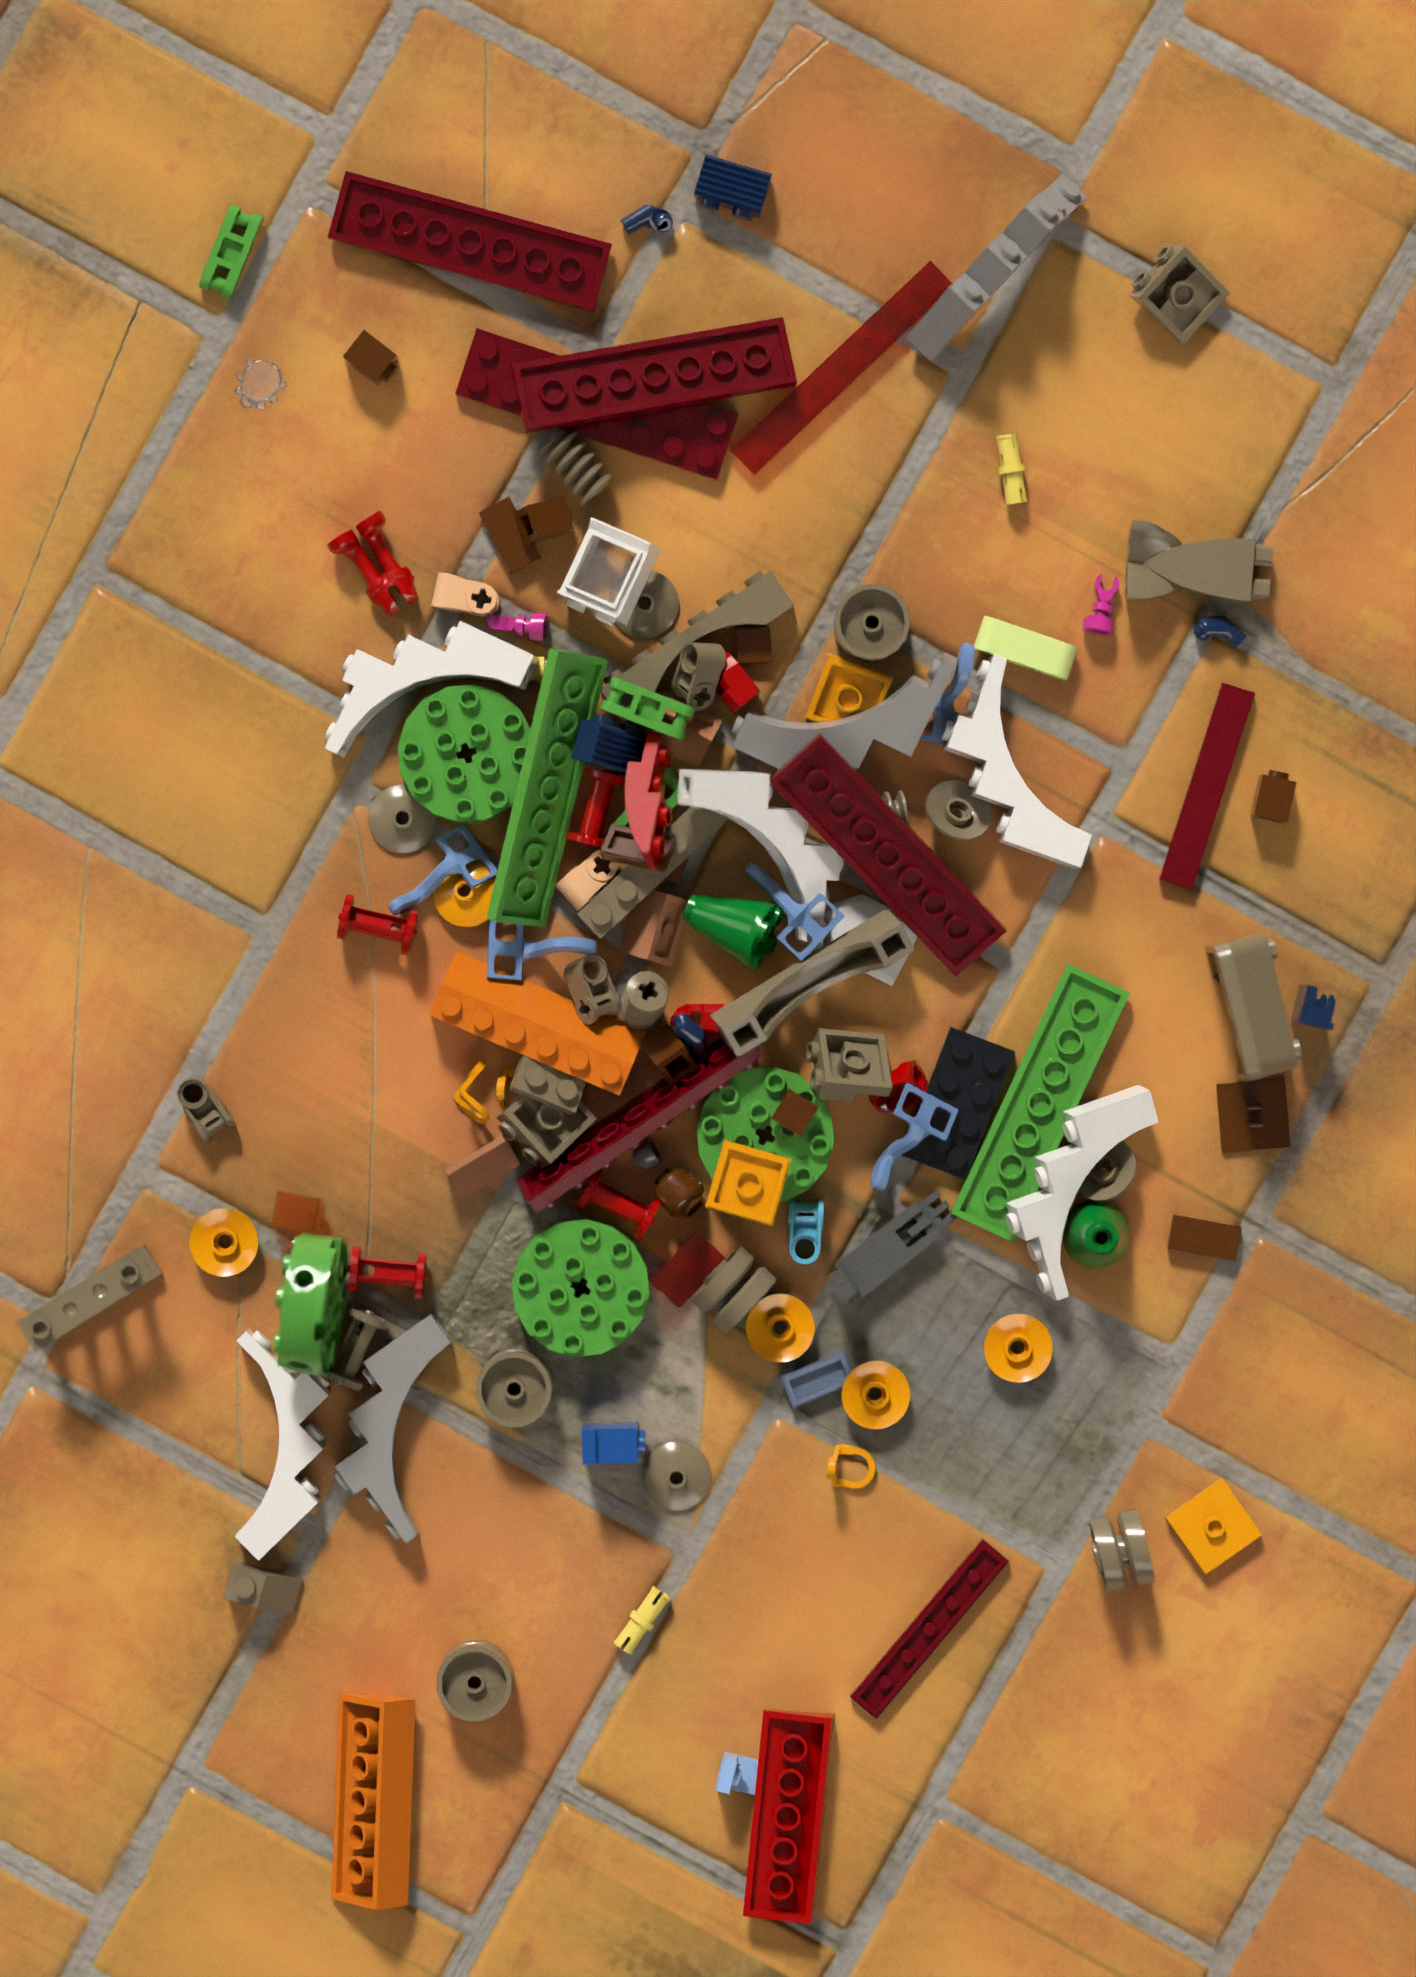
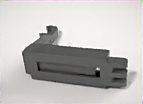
[829,1190,957,1306]

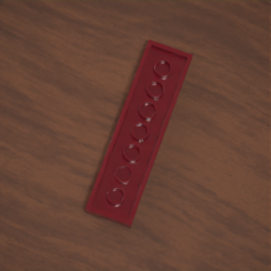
[328,171,612,312]
[512,317,797,434]
[455,328,739,481]
[769,733,1007,976]
[517,1038,764,1213]

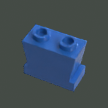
[581,1422,646,1465]

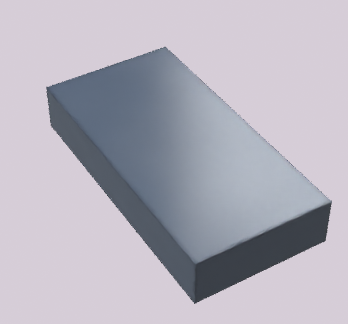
[780,1350,852,1409]

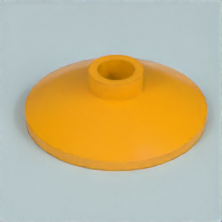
[433,860,496,927]
[189,1208,259,1277]
[746,1293,815,1363]
[984,1314,1053,1383]
[841,1360,910,1429]

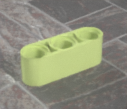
[974,616,1078,681]

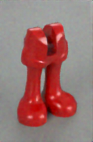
[327,511,419,617]

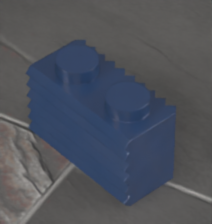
[694,154,772,221]
[571,715,646,775]

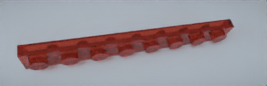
[730,260,953,476]

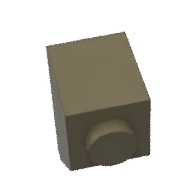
[224,1560,303,1613]

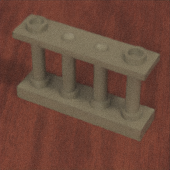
[17,1244,163,1352]

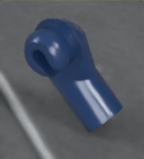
[620,205,673,235]
[1194,616,1247,649]
[672,1013,707,1060]

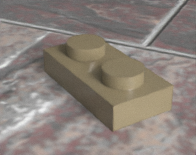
[509,1056,586,1115]

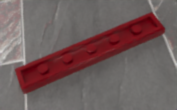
[1158,682,1255,890]
[850,1538,1009,1719]

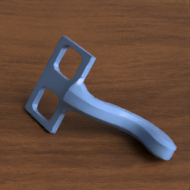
[919,642,975,746]
[388,824,498,916]
[745,862,845,961]
[487,919,597,981]
[870,1083,958,1191]

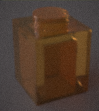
[271,1190,325,1233]

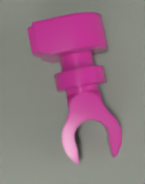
[1082,574,1119,635]
[486,613,548,642]

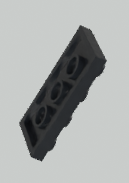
[902,1027,1015,1180]

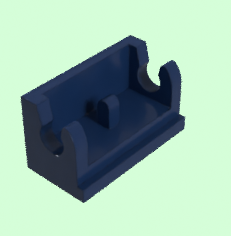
[1291,985,1335,1030]

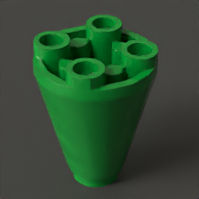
[683,894,784,971]
[1062,1200,1130,1268]

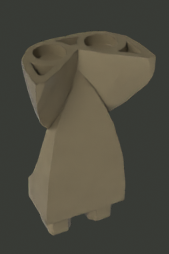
[1124,520,1273,604]

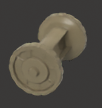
[324,1305,390,1391]

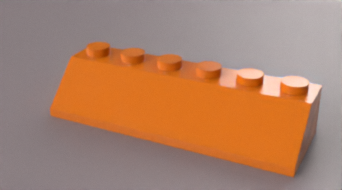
[428,951,647,1096]
[331,1693,416,1910]

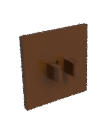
[1216,1078,1291,1153]

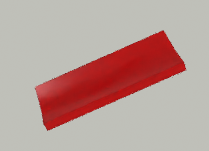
[743,1708,834,1924]

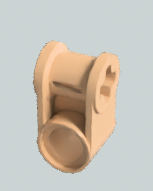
[431,572,500,617]
[555,850,620,911]

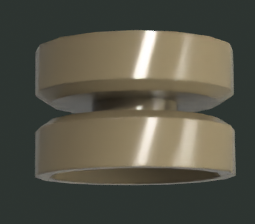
[833,584,910,663]
[690,1245,777,1334]
[476,1348,553,1428]
[1089,1508,1155,1594]
[437,1640,514,1722]

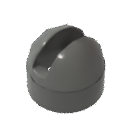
[633,1138,662,1168]

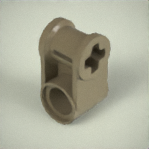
[671,643,726,711]
[563,954,621,1024]
[177,1076,236,1143]

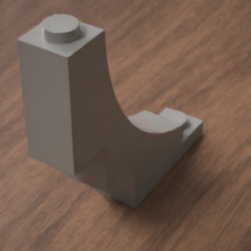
[730,652,957,769]

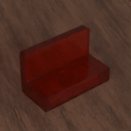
[649,1230,725,1307]

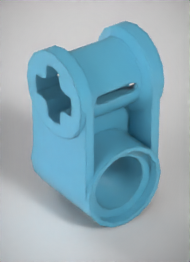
[788,1198,824,1265]

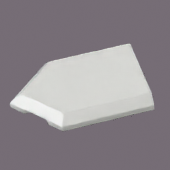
[824,894,917,986]

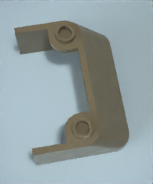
[1205,933,1303,1082]

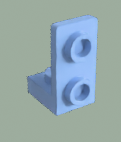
[715,1751,758,1795]

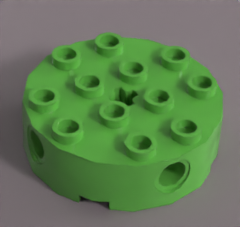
[398,684,531,824]
[697,1066,834,1203]
[512,1217,650,1357]
[273,1233,349,1376]

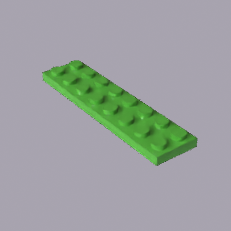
[487,648,608,928]
[950,964,1130,1242]

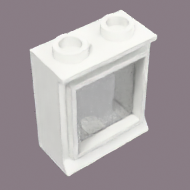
[557,517,661,626]

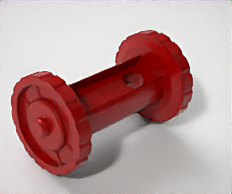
[566,768,625,849]
[337,894,419,955]
[576,1169,661,1241]
[347,1246,428,1299]

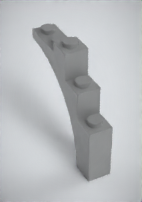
[906,174,1087,361]
[334,1312,452,1543]

